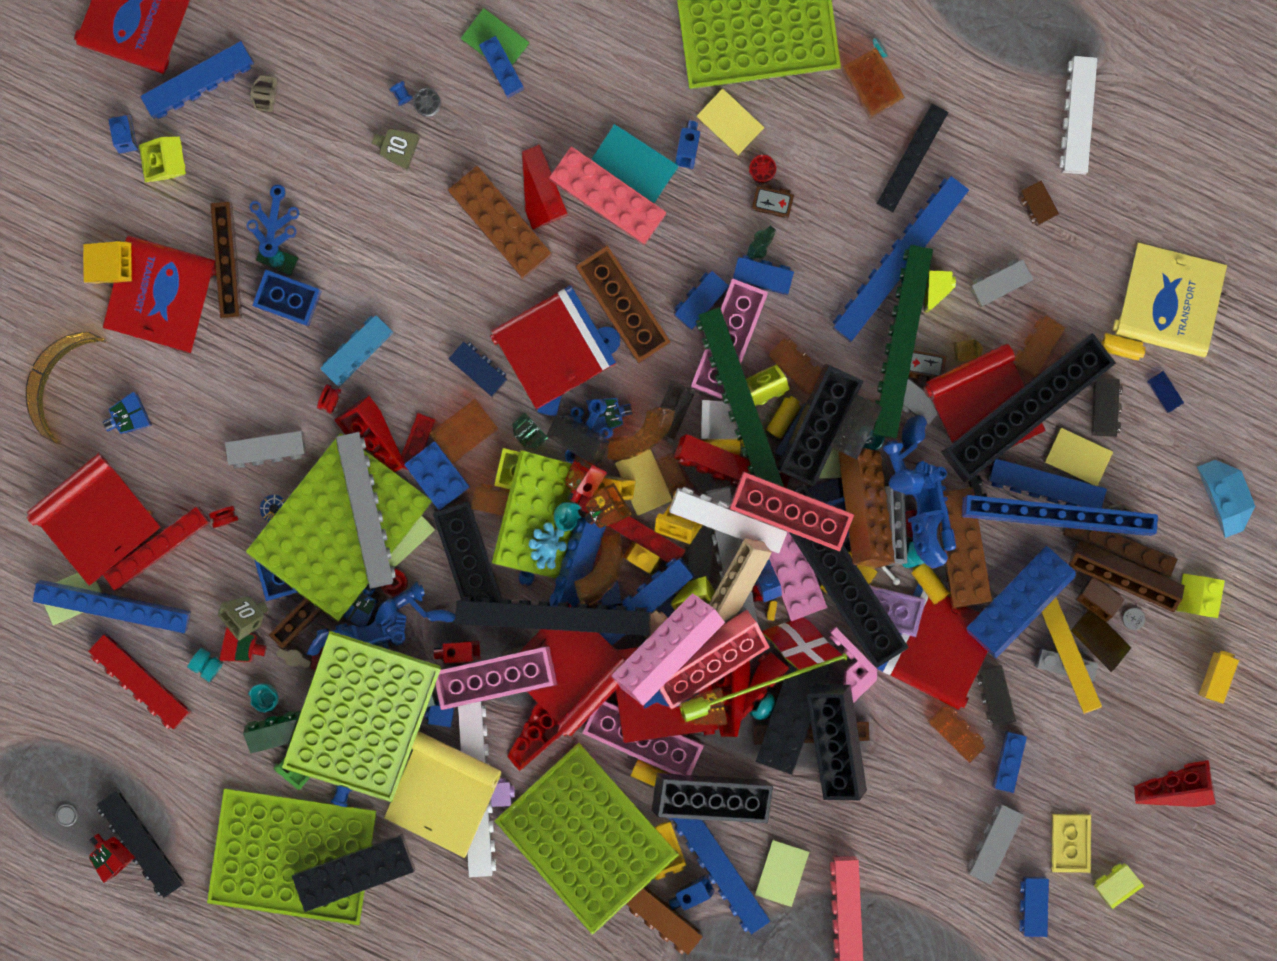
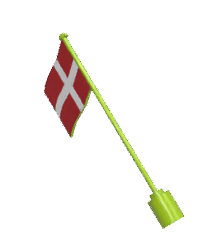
[679,617,847,722]

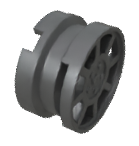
[413,88,441,117]

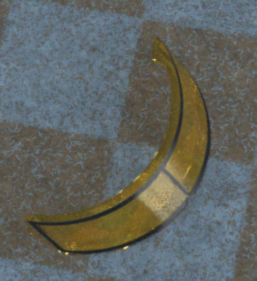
[26,332,107,444]

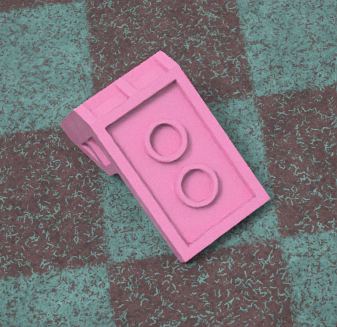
[829,627,877,703]

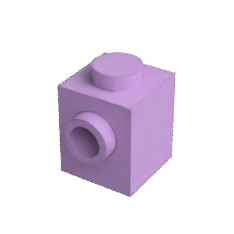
[491,778,515,807]

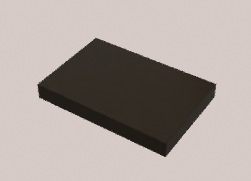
[1070,609,1131,672]

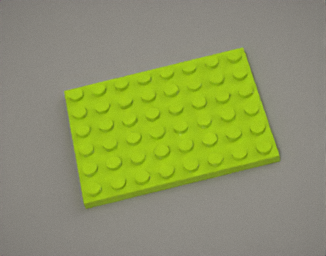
[677,0,841,89]
[246,433,432,622]
[282,631,441,802]
[494,743,679,934]
[207,788,377,926]

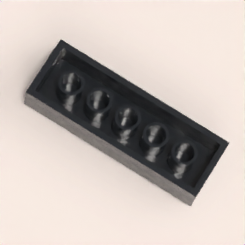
[777,364,864,487]
[433,502,503,602]
[755,664,831,776]
[807,684,867,801]
[651,773,773,823]
[292,833,416,912]

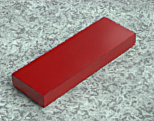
[401,413,436,471]

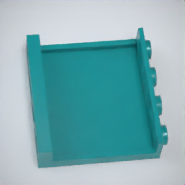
[591,124,679,204]

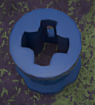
[389,81,413,106]
[331,785,352,807]

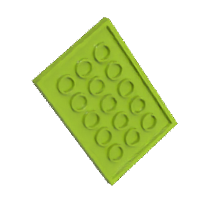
[492,450,580,579]

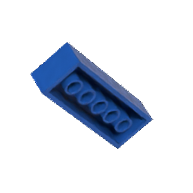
[967,545,1076,658]

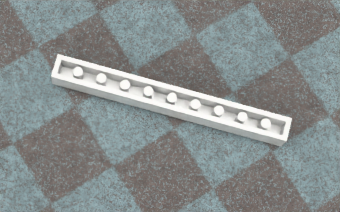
[458,701,496,877]

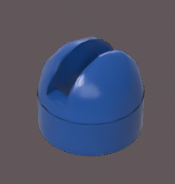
[519,571,535,586]

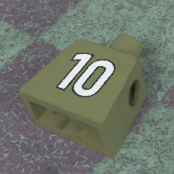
[372,129,420,171]
[218,596,268,641]

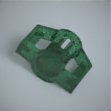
[747,226,776,260]
[512,412,548,450]

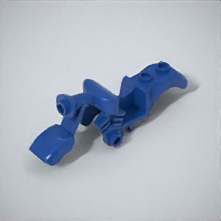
[882,415,956,569]
[307,581,456,656]

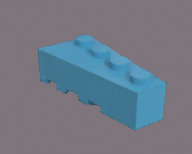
[320,315,394,386]

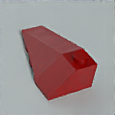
[522,145,568,230]
[334,396,405,472]
[741,652,789,721]
[712,660,750,737]
[507,703,562,772]
[1134,760,1216,807]

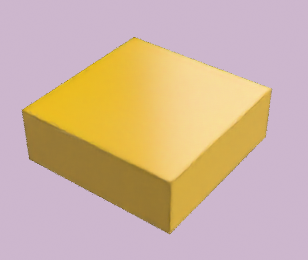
[766,600,777,621]

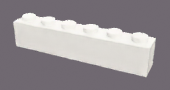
[1060,56,1097,175]
[669,487,787,553]

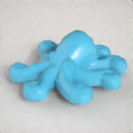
[529,523,567,569]

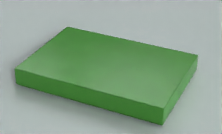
[461,8,530,66]

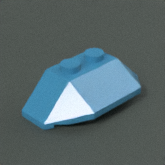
[1197,460,1255,538]

